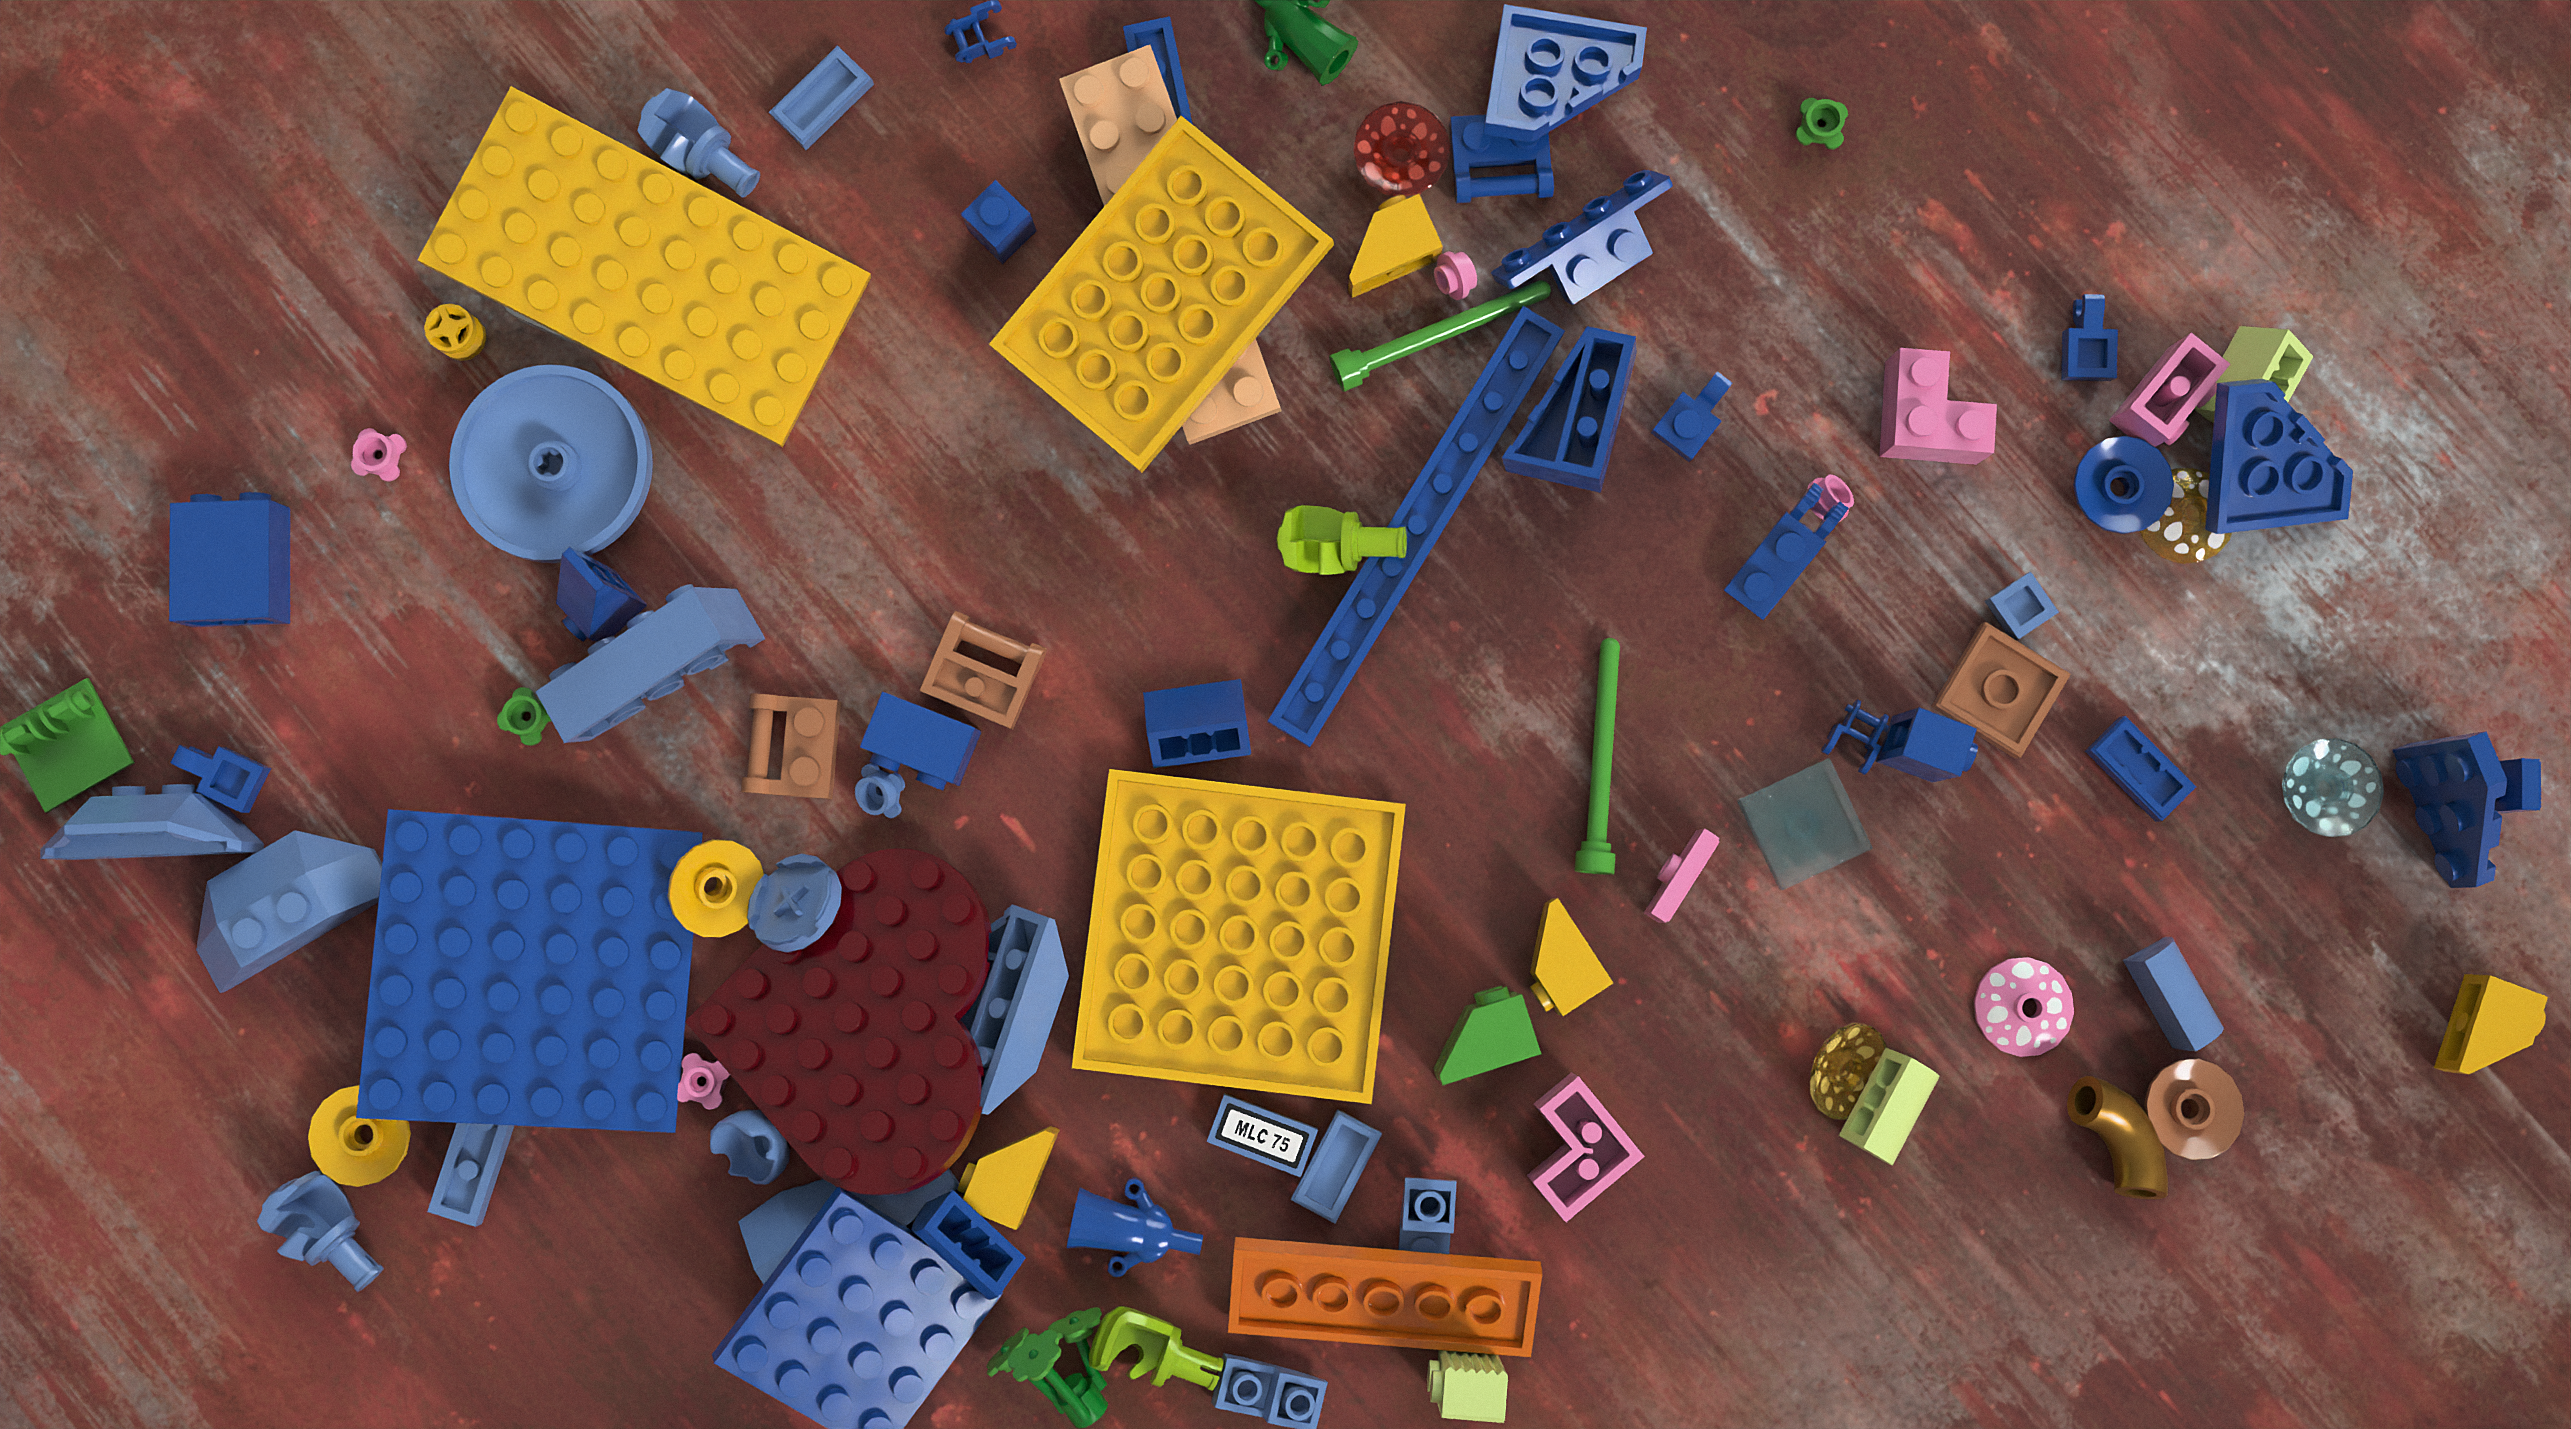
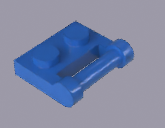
[1449,114,1554,204]

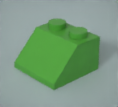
[1433,985,1541,1085]

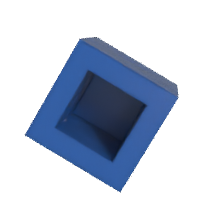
[961,180,1037,264]

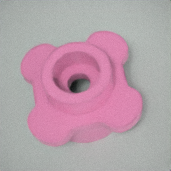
[351,428,407,482]
[677,1053,730,1110]

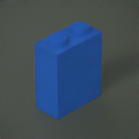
[169,492,290,627]

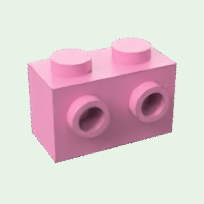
[2109,333,2230,447]

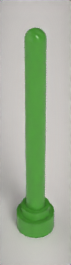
[1329,280,1551,392]
[1574,638,1620,875]

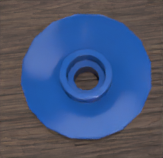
[2073,436,2174,534]

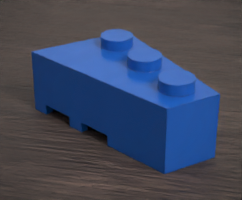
[1502,326,1637,493]

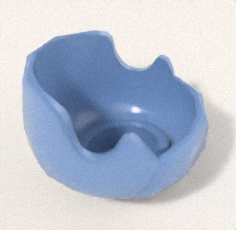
[710,1109,790,1185]

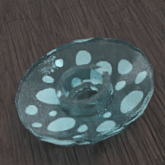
[2282,738,2384,837]

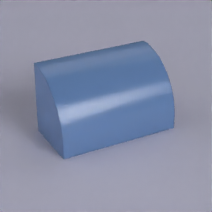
[2123,937,2224,1052]

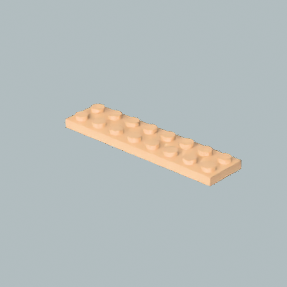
[1059,45,1282,445]

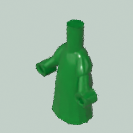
[1254,0,1359,86]

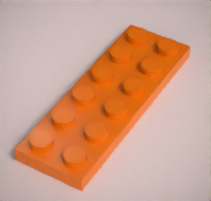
[1228,1237,1542,1357]

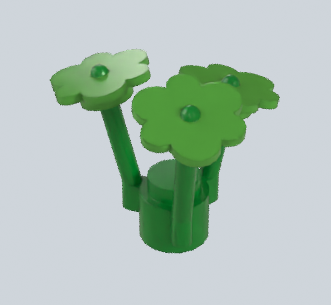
[986,1307,1108,1429]

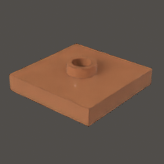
[1931,622,2071,759]

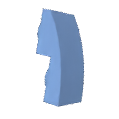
[1211,1353,1328,1429]

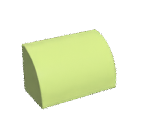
[2194,326,2313,423]
[1839,1048,1940,1165]

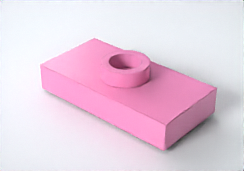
[1644,828,1720,923]

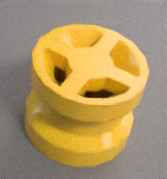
[424,303,487,361]

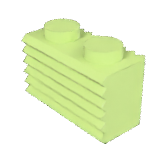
[1427,1350,1508,1423]

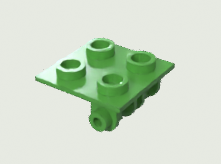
[0,678,135,813]

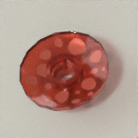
[1353,101,1450,197]

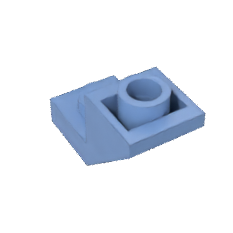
[1398,1177,1457,1254]

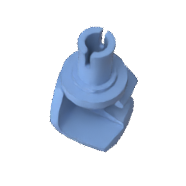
[637,88,760,197]
[257,1170,384,1292]

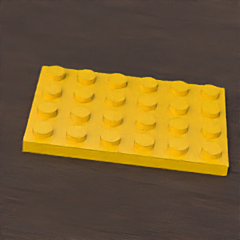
[989,116,1334,473]

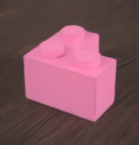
[1879,348,1997,465]
[1527,1072,1645,1222]

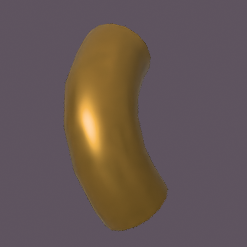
[2067,1076,2168,1199]

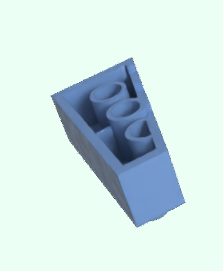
[535,584,765,743]

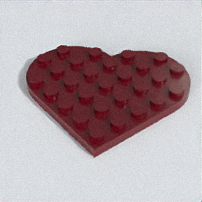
[685,848,992,1195]

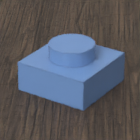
[1985,572,2059,640]

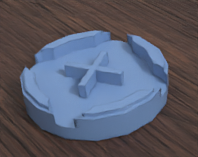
[747,854,842,953]

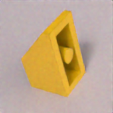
[1348,194,1443,298]
[1530,898,1613,1016]
[2434,974,2548,1075]
[957,1126,1060,1230]

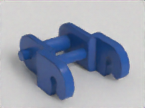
[944,0,1017,63]
[1821,699,1890,775]

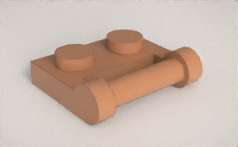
[919,611,1047,730]
[741,693,841,800]

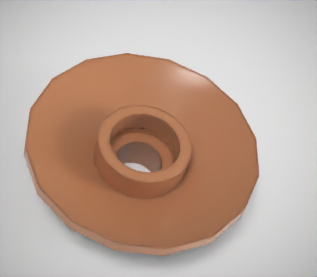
[2144,1059,2244,1160]

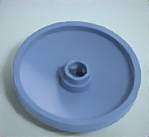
[449,365,653,563]

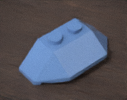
[40,784,264,860]
[196,830,382,993]
[960,904,1069,1115]

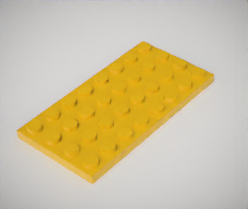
[418,86,871,448]

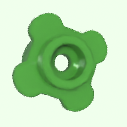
[1795,98,1848,150]
[497,687,551,746]

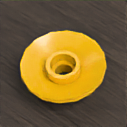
[667,839,764,937]
[308,1085,411,1187]

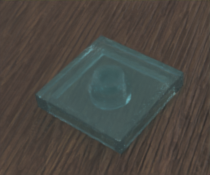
[1737,758,1873,890]

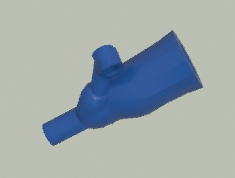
[1067,1177,1203,1277]

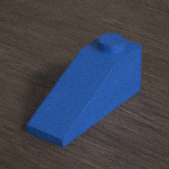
[556,547,647,642]

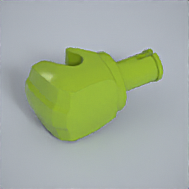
[1276,505,1407,575]
[1089,1306,1224,1391]

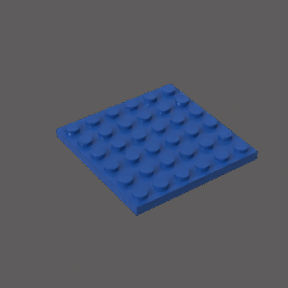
[356,809,703,1133]

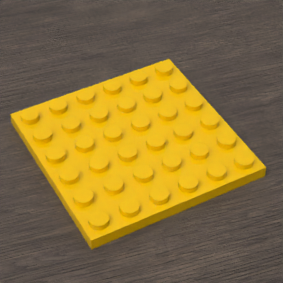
[1072,769,1406,1104]

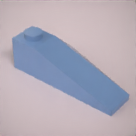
[738,1169,959,1284]

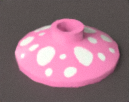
[1973,957,2074,1057]

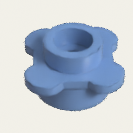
[855,763,905,818]

